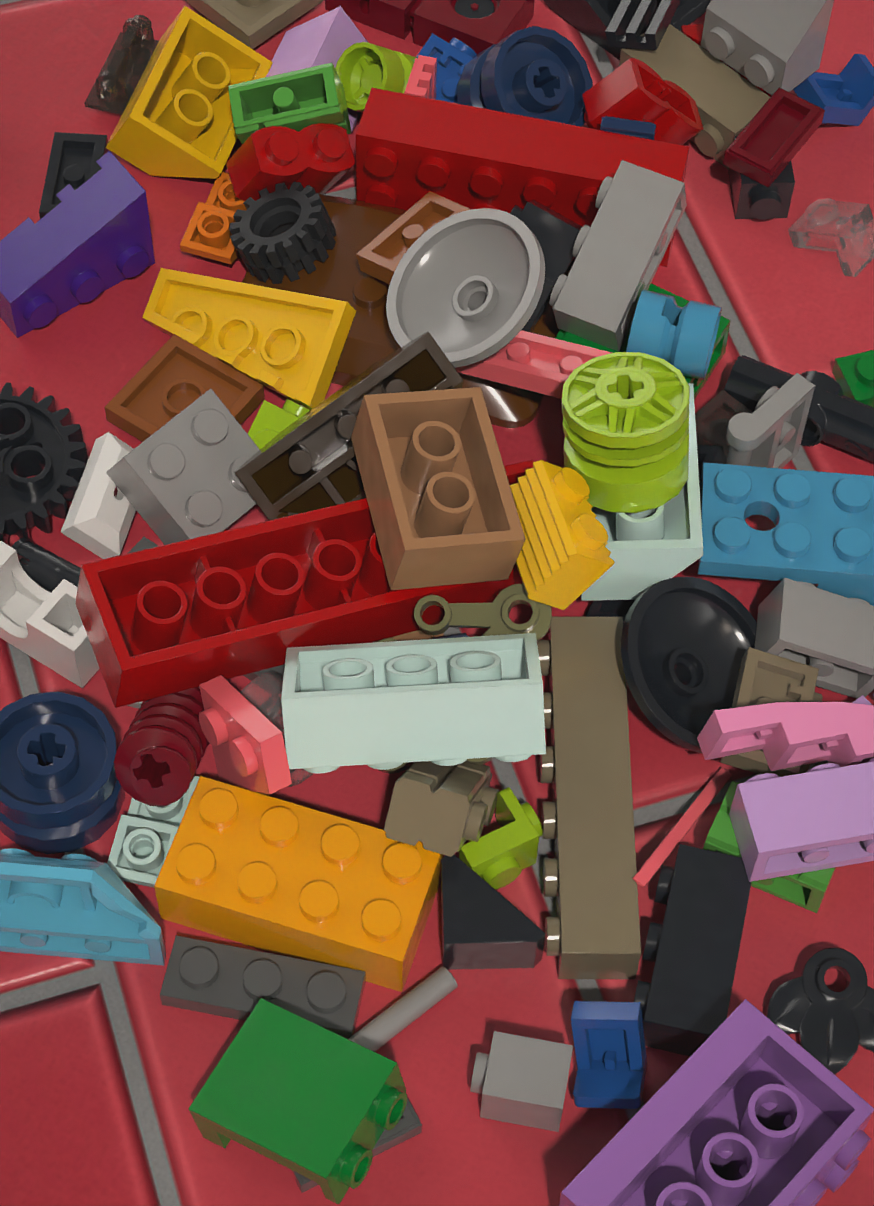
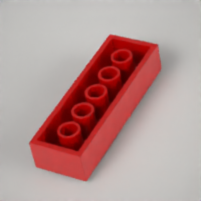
[356,88,690,267]

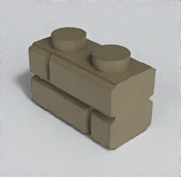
[384,761,499,857]

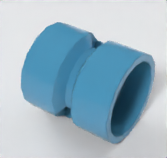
[626,289,722,380]

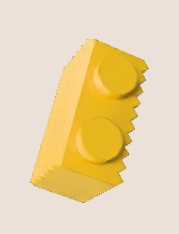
[510,460,615,610]

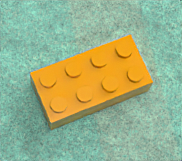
[154,776,443,992]

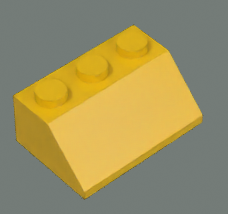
[105,6,273,179]

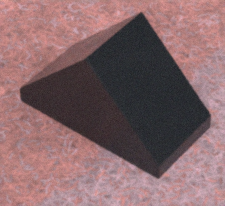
[440,855,546,970]

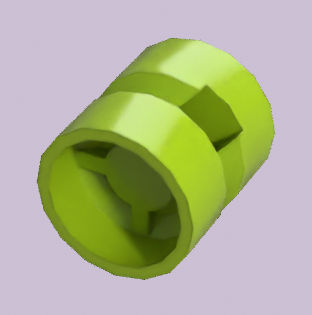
[335,42,417,113]

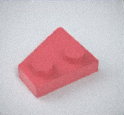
[199,675,292,794]

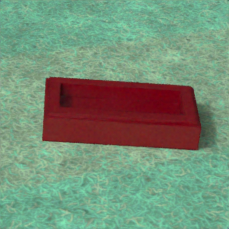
[723,87,825,188]

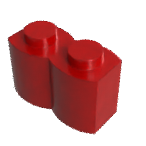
[582,58,704,145]
[226,123,355,201]

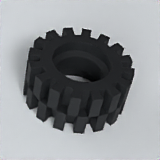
[229,182,337,284]

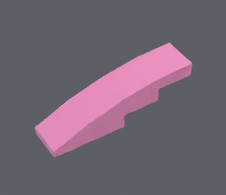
[697,702,874,771]

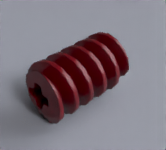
[114,687,209,806]

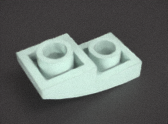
[107,776,200,888]

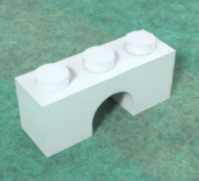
[0,541,100,688]

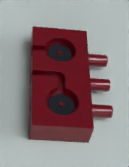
[325,0,535,55]

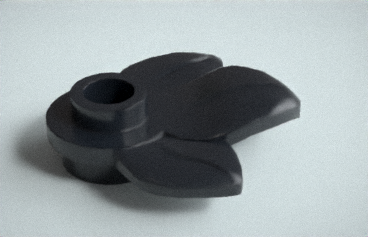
[766,948,874,1075]

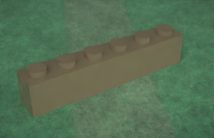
[537,616,641,979]

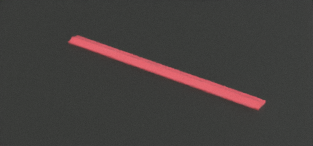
[632,767,732,887]

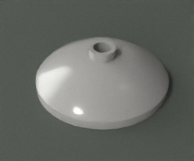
[386,208,545,368]

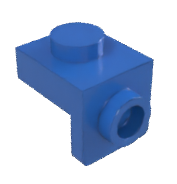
[793,54,874,126]
[571,1001,647,1109]

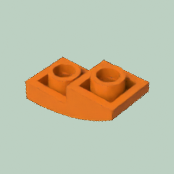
[180,171,247,264]

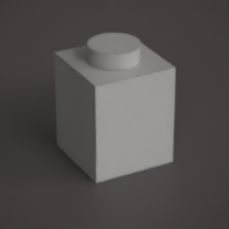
[470,1031,573,1132]

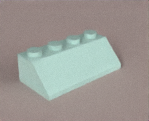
[581,383,703,601]
[281,633,546,774]

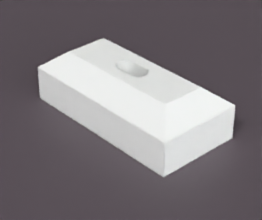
[61,432,136,559]

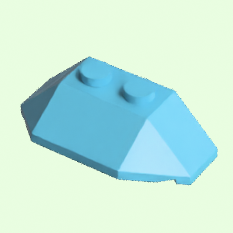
[0,848,166,966]

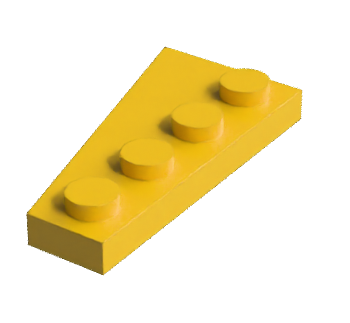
[142,268,356,410]

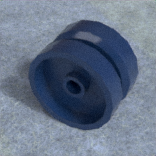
[457,26,593,127]
[0,691,125,854]

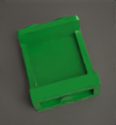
[189,998,407,1204]

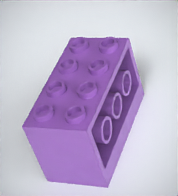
[559,999,874,1206]

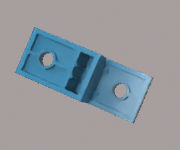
[698,463,874,606]

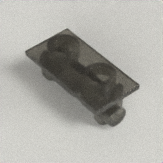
[85,15,159,115]

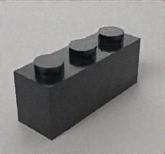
[634,844,751,1056]

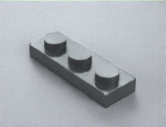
[160,936,366,1039]

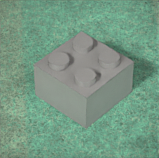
[106,389,260,545]

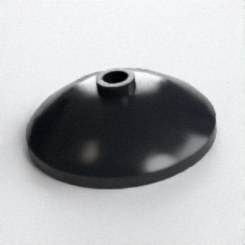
[621,577,757,753]

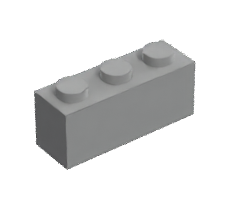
[549,160,687,352]

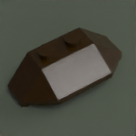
[234,331,463,520]

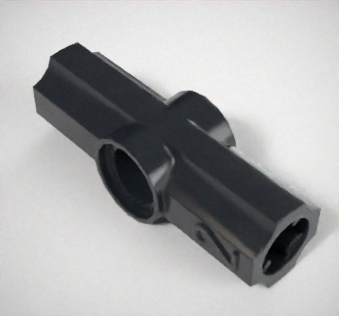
[722,355,874,462]

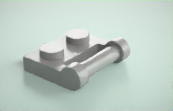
[726,373,815,469]

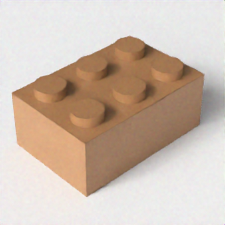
[351,387,526,590]

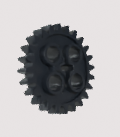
[0,382,88,544]

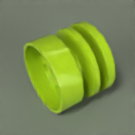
[562,352,690,513]

